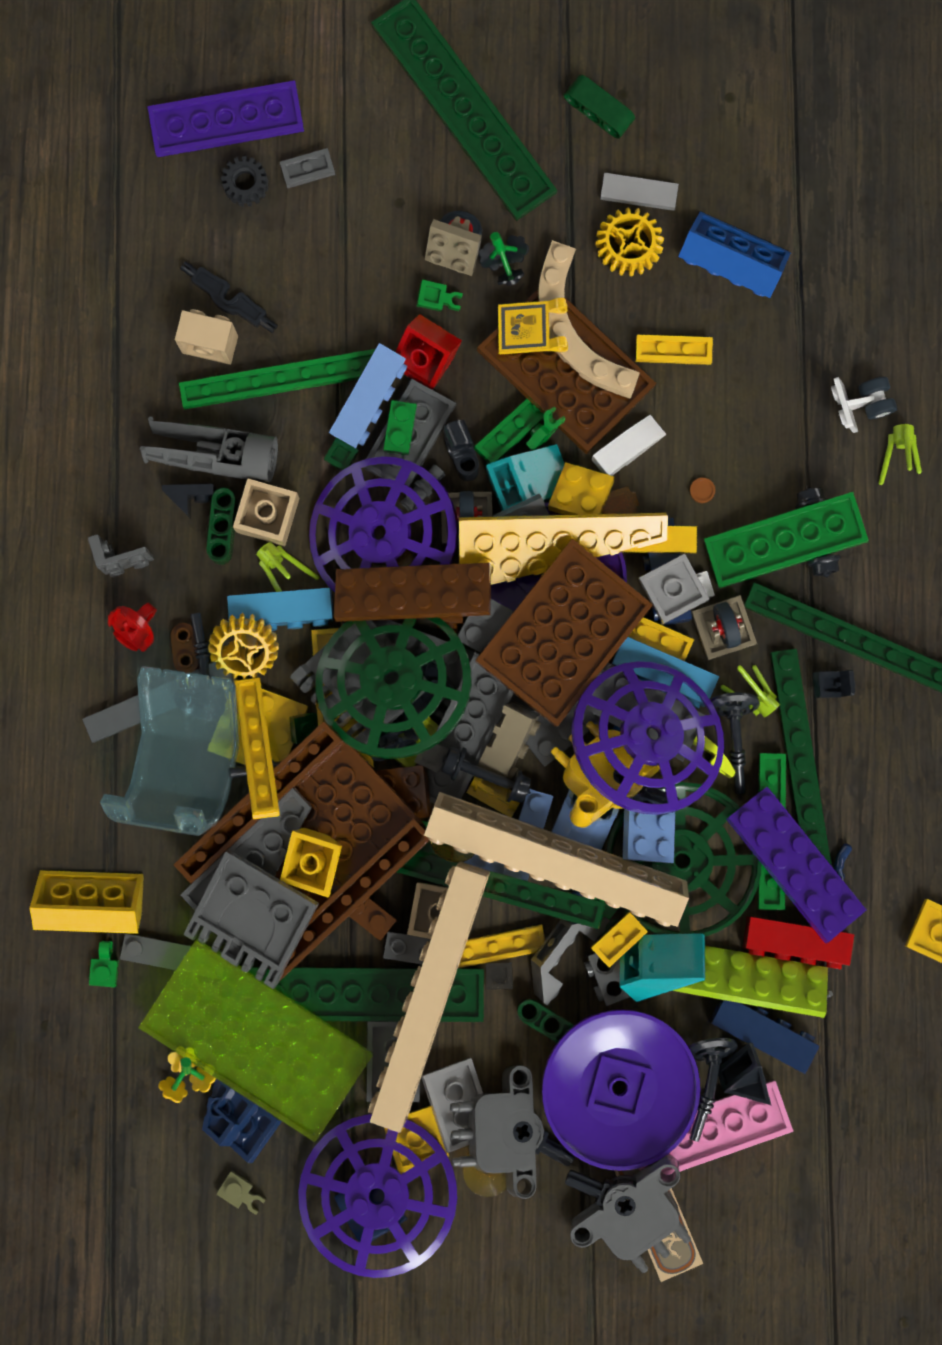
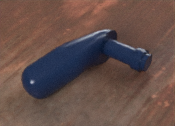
[833,843,852,880]

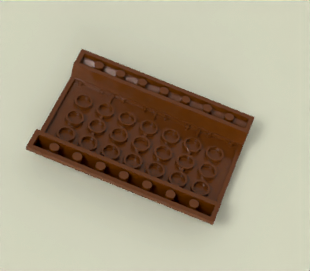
[174,721,430,980]

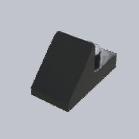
[162,484,216,519]

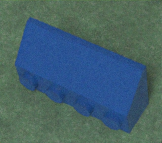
[678,212,791,298]

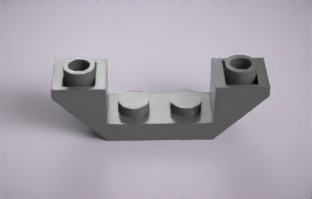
[531,916,610,1005]

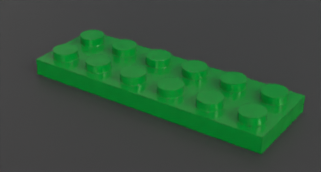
[704,492,869,588]

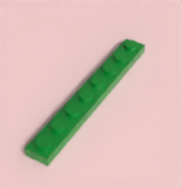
[179,349,376,410]

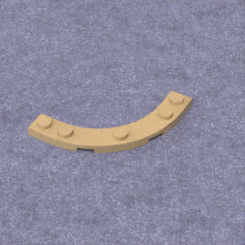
[538,240,640,398]

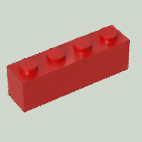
[743,916,854,969]

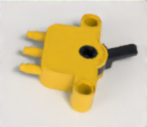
[551,721,680,828]

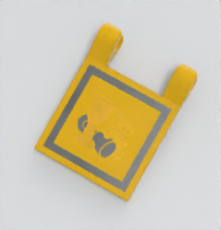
[498,298,568,354]

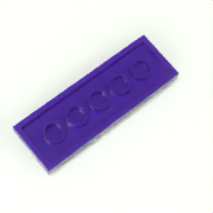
[147,80,304,157]
[726,787,867,943]

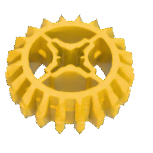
[596,207,664,276]
[208,612,279,680]

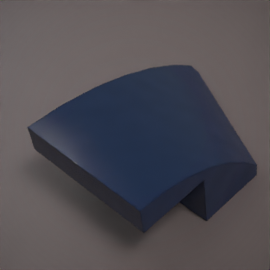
[202,1072,283,1163]

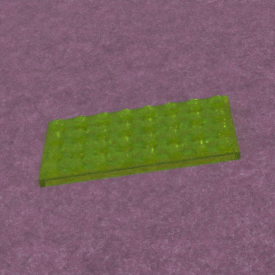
[138,939,373,1142]

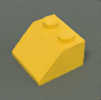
[280,828,342,897]

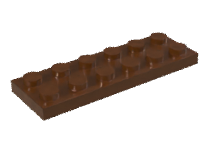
[334,562,491,622]

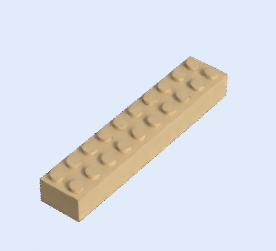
[424,792,689,927]
[368,861,490,1133]

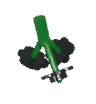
[478,232,529,286]

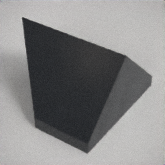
[718,1043,772,1106]

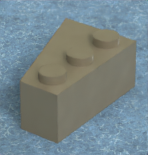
[478,701,541,780]

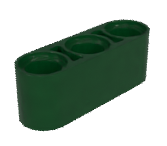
[563,74,636,139]
[206,488,238,565]
[517,998,575,1043]

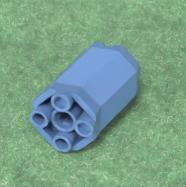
[551,789,619,850]

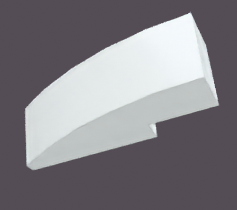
[592,415,666,476]

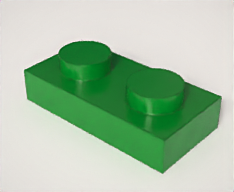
[383,400,417,456]

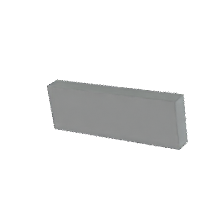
[600,173,679,211]

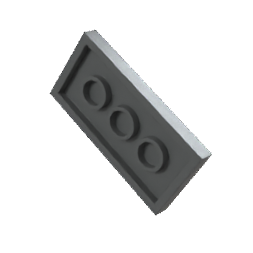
[363,379,456,487]

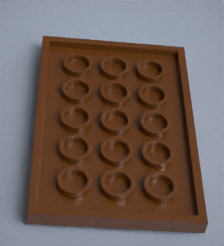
[477,289,656,454]
[475,539,653,727]

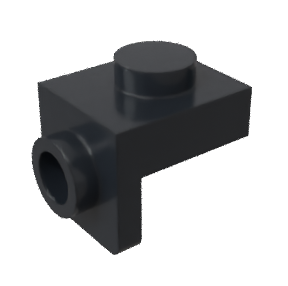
[813,670,855,698]

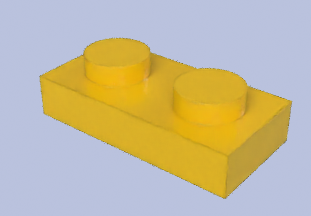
[591,912,648,967]

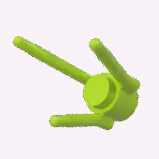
[879,424,922,485]
[256,542,319,592]
[721,665,780,718]

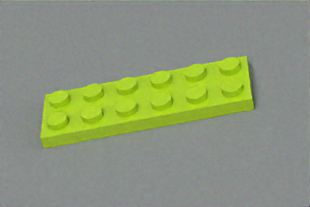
[672,946,828,1018]

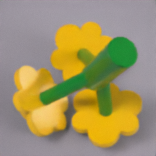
[158,1046,216,1103]

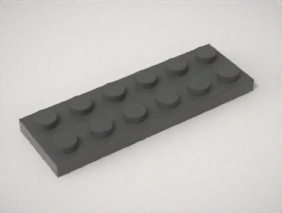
[420,652,513,804]

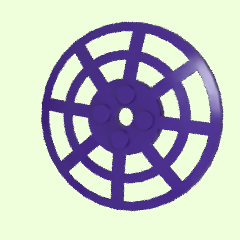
[309,456,459,592]
[572,661,724,815]
[298,1114,457,1278]

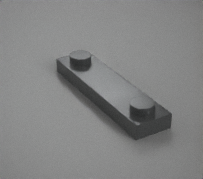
[120,933,227,979]

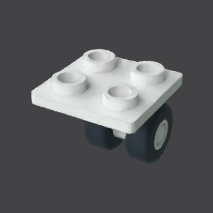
[831,377,897,433]

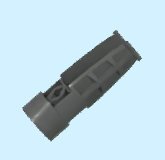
[140,417,278,483]

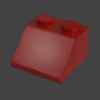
[395,314,462,390]

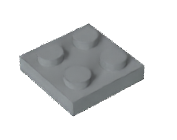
[638,554,709,624]

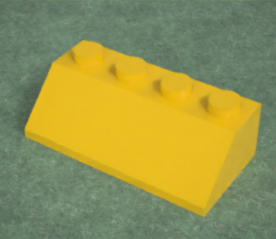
[30,870,144,933]

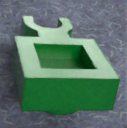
[416,280,463,312]

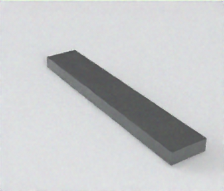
[82,662,235,743]

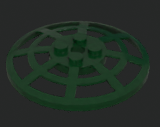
[316,617,472,759]
[606,782,762,937]

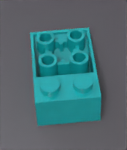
[486,444,565,511]
[620,934,705,1002]

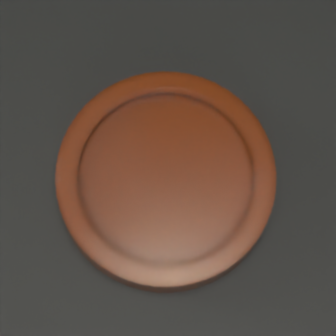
[690,478,715,504]

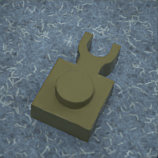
[217,1170,267,1215]

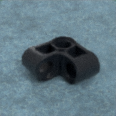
[443,420,479,481]

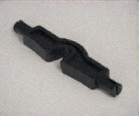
[180,261,278,333]

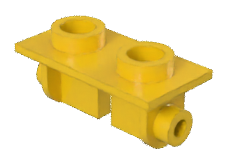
[466,776,519,817]

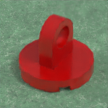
[108,603,157,652]

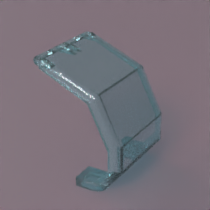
[100,666,239,836]

